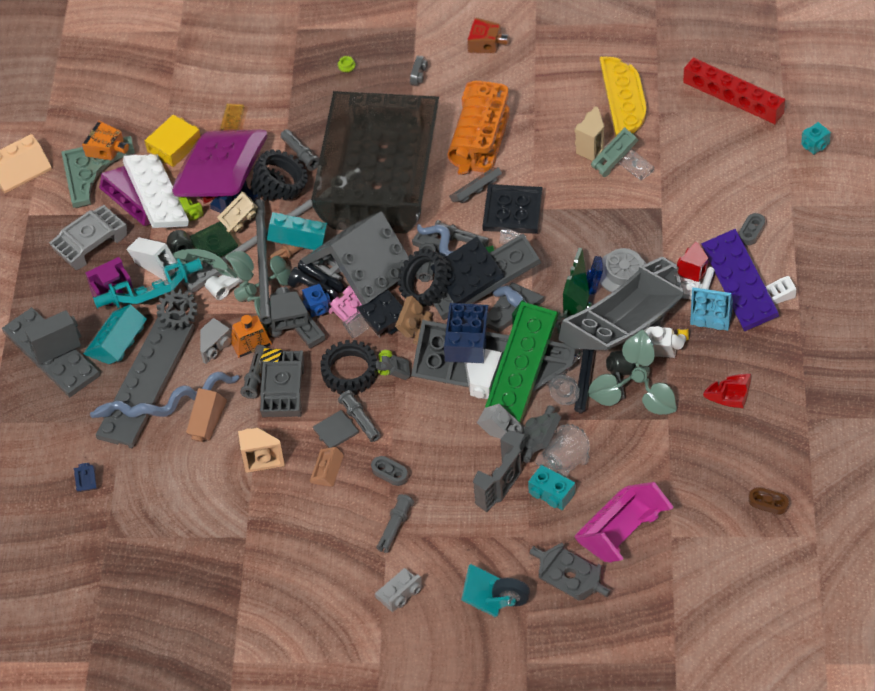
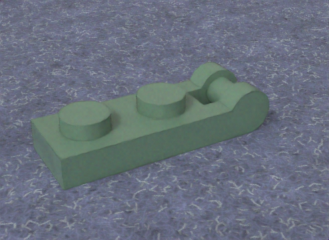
[591,127,639,177]

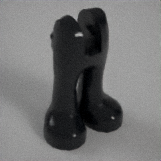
[287,260,345,300]

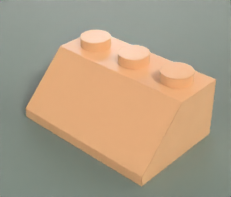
[0,134,52,193]

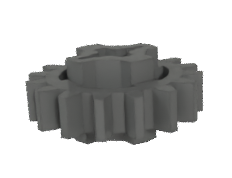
[156,289,198,330]

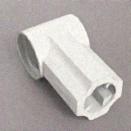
[205,275,243,300]

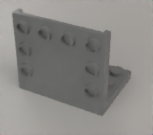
[301,211,409,305]

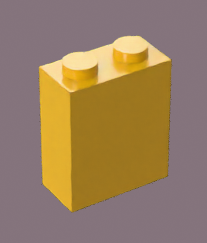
[144,115,201,167]

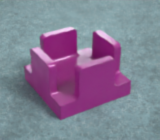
[85,257,133,306]

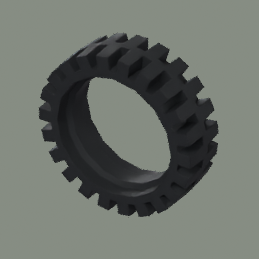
[253,149,308,200]
[398,249,451,307]
[320,340,378,395]

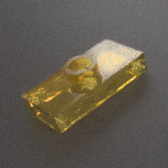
[220,104,245,130]

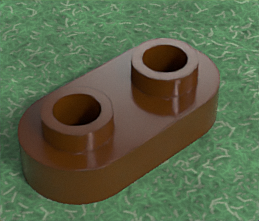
[748,487,789,515]

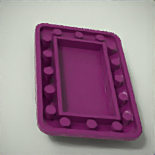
[172,129,268,197]

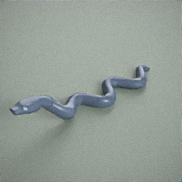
[417,224,527,307]
[90,372,239,418]

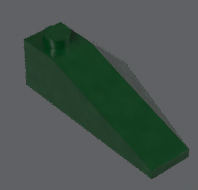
[563,248,592,316]

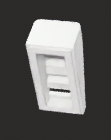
[765,276,796,304]

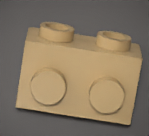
[217,192,259,233]

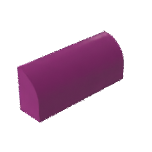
[99,166,151,226]

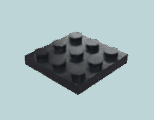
[482,184,543,234]
[430,237,505,304]

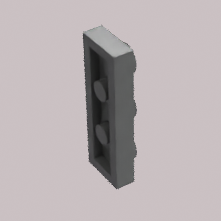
[449,167,502,203]

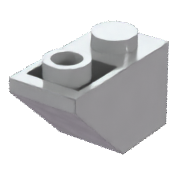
[200,318,232,364]
[477,404,525,439]

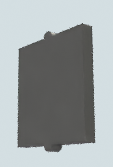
[313,410,359,448]

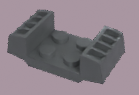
[260,350,304,418]
[473,430,525,512]

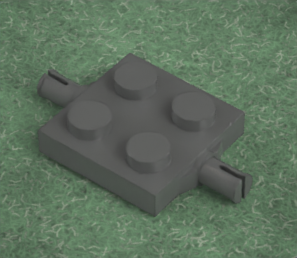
[522,405,561,463]

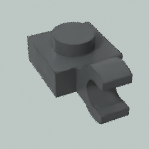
[412,232,441,254]
[376,355,410,380]

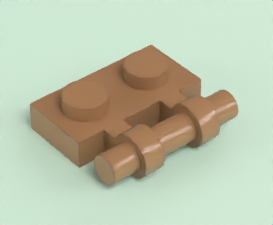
[395,296,432,345]

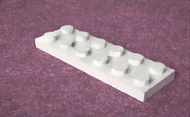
[123,154,189,228]

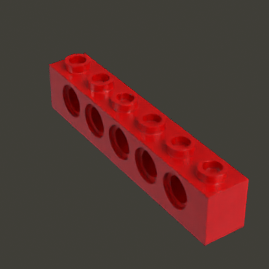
[683,57,785,124]

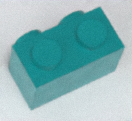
[528,465,576,511]

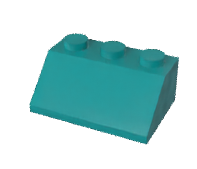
[267,212,327,250]
[83,304,147,364]

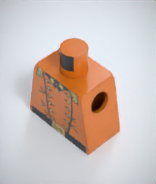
[82,121,129,160]
[231,315,272,358]

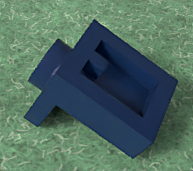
[74,463,97,492]

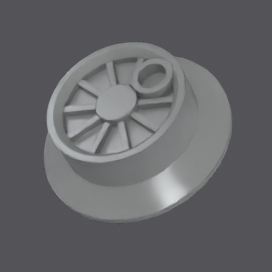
[597,248,646,293]

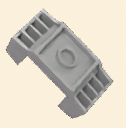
[49,205,127,270]

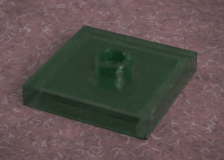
[189,221,238,257]

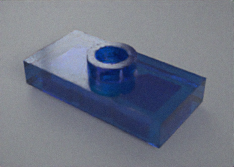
[587,256,603,295]

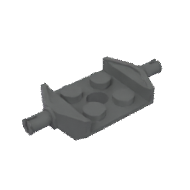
[529,543,611,601]

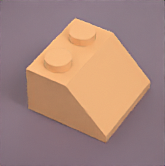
[238,428,285,473]

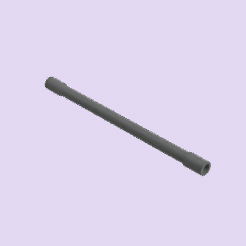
[254,199,272,324]

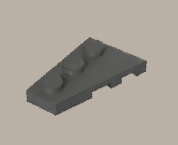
[487,282,544,333]

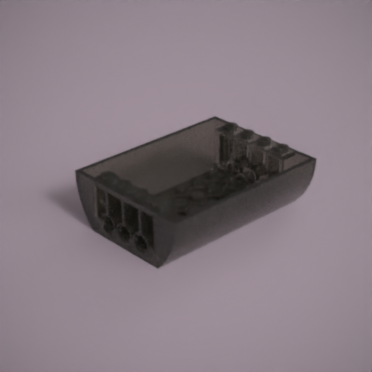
[311,91,439,234]

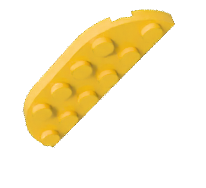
[600,57,646,137]

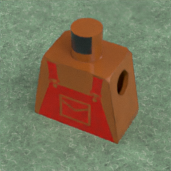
[467,18,509,53]

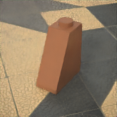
[186,388,227,442]

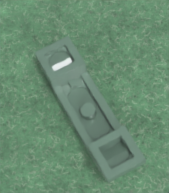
[172,249,238,278]

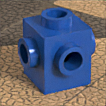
[302,284,331,317]

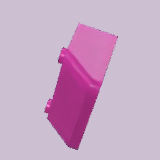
[575,482,673,563]

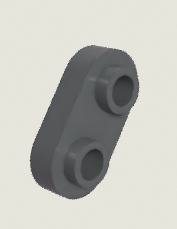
[410,55,428,86]
[739,213,765,245]
[371,456,408,486]

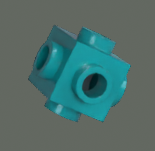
[801,122,831,155]

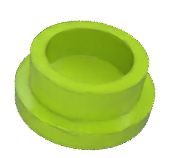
[338,56,355,72]

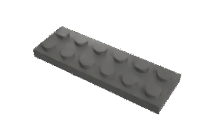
[433,233,541,320]
[2,307,100,398]

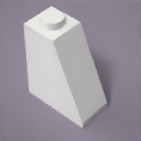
[127,237,178,281]
[464,349,502,399]

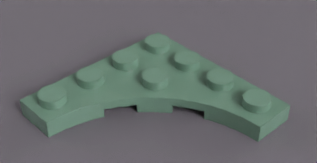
[61,136,135,208]

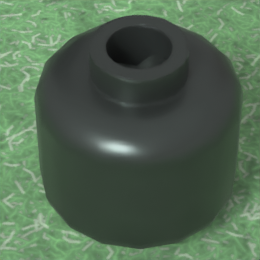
[167,230,193,253]
[606,351,636,376]

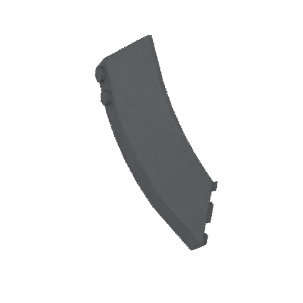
[558,257,684,350]
[411,320,575,392]

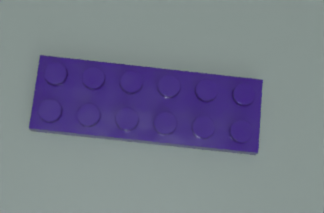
[701,229,779,332]

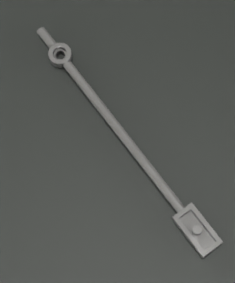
[181,168,361,294]

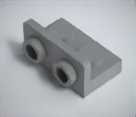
[375,568,422,612]

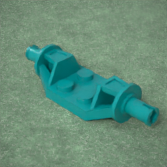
[93,258,203,309]

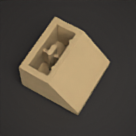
[575,106,604,161]

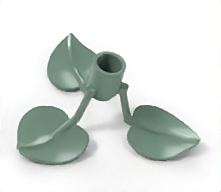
[225,251,292,332]
[588,329,677,415]

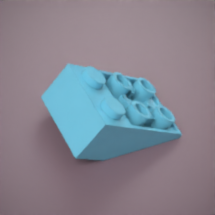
[690,287,733,331]

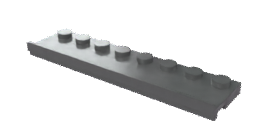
[96,317,195,448]

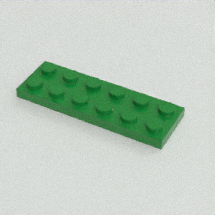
[485,301,559,424]

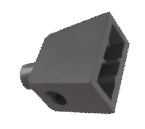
[270,287,308,332]

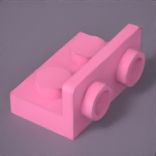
[328,286,361,324]

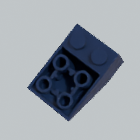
[444,303,488,363]

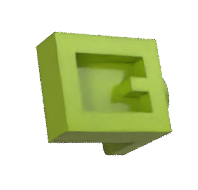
[178,197,203,221]

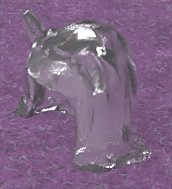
[535,424,590,477]

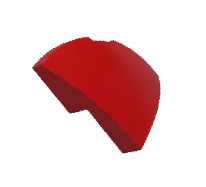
[703,374,751,408]

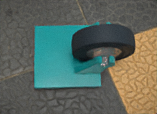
[461,564,530,618]

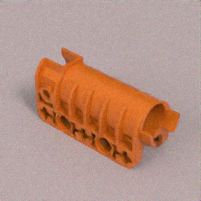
[447,81,510,174]

